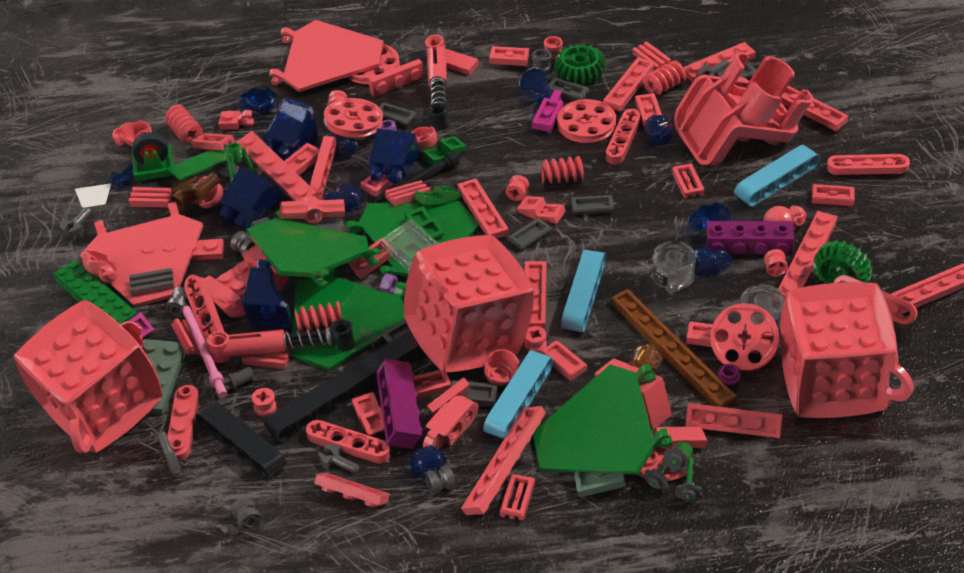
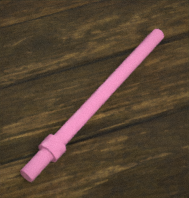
[182,306,228,398]

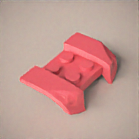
[194,245,289,318]

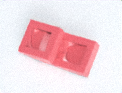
[517,196,566,224]
[352,392,385,436]

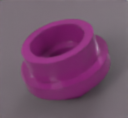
[718,364,741,386]

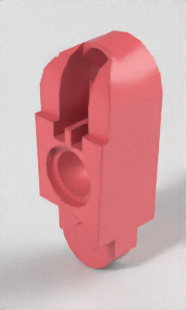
[423,395,478,453]

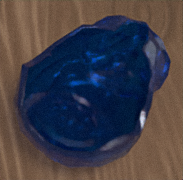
[519,67,551,102]
[239,87,277,114]
[325,132,358,158]
[324,184,363,211]
[688,202,732,231]
[688,247,732,277]

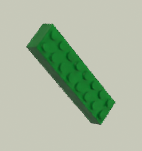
[53,260,138,324]

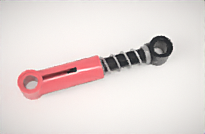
[425,35,451,130]
[207,319,354,363]

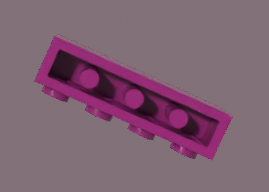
[706,221,794,254]
[377,359,423,449]

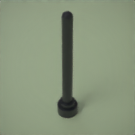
[375,151,460,203]

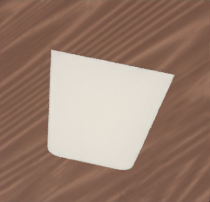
[75,184,111,208]

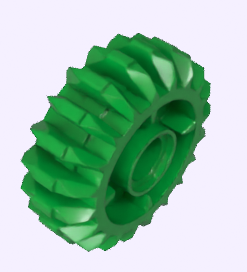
[554,44,605,85]
[813,240,873,284]

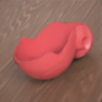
[112,120,152,146]
[196,176,223,209]
[763,206,806,231]
[82,250,119,284]

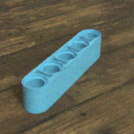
[734,145,820,206]
[561,250,606,333]
[483,350,553,439]

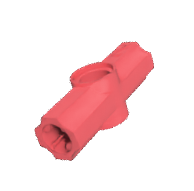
[280,196,345,224]

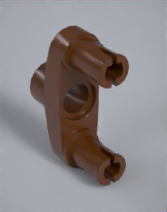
[171,172,221,210]

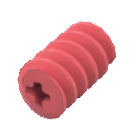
[643,60,686,95]
[165,105,203,145]
[541,156,584,185]
[295,301,342,333]

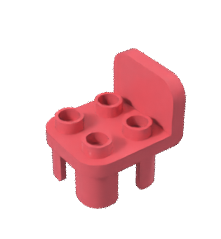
[674,52,813,166]

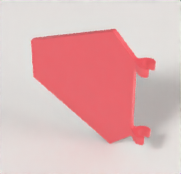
[269,20,384,92]
[80,201,203,308]

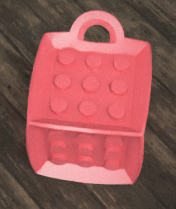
[404,235,535,372]
[780,282,914,418]
[14,300,163,453]

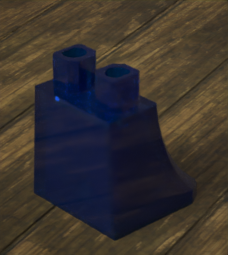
[263,98,318,161]
[369,128,420,184]
[219,166,285,229]
[242,259,293,328]

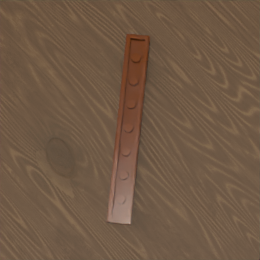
[610,289,737,407]

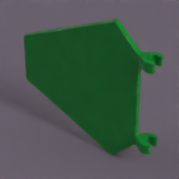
[345,201,480,279]
[247,218,381,287]
[291,267,406,371]
[533,364,673,475]

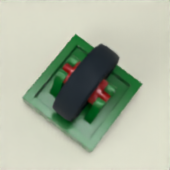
[132,132,174,182]

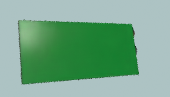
[166,147,227,181]

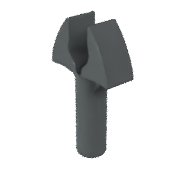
[697,59,729,76]
[61,207,92,238]
[157,432,181,475]
[318,445,359,474]

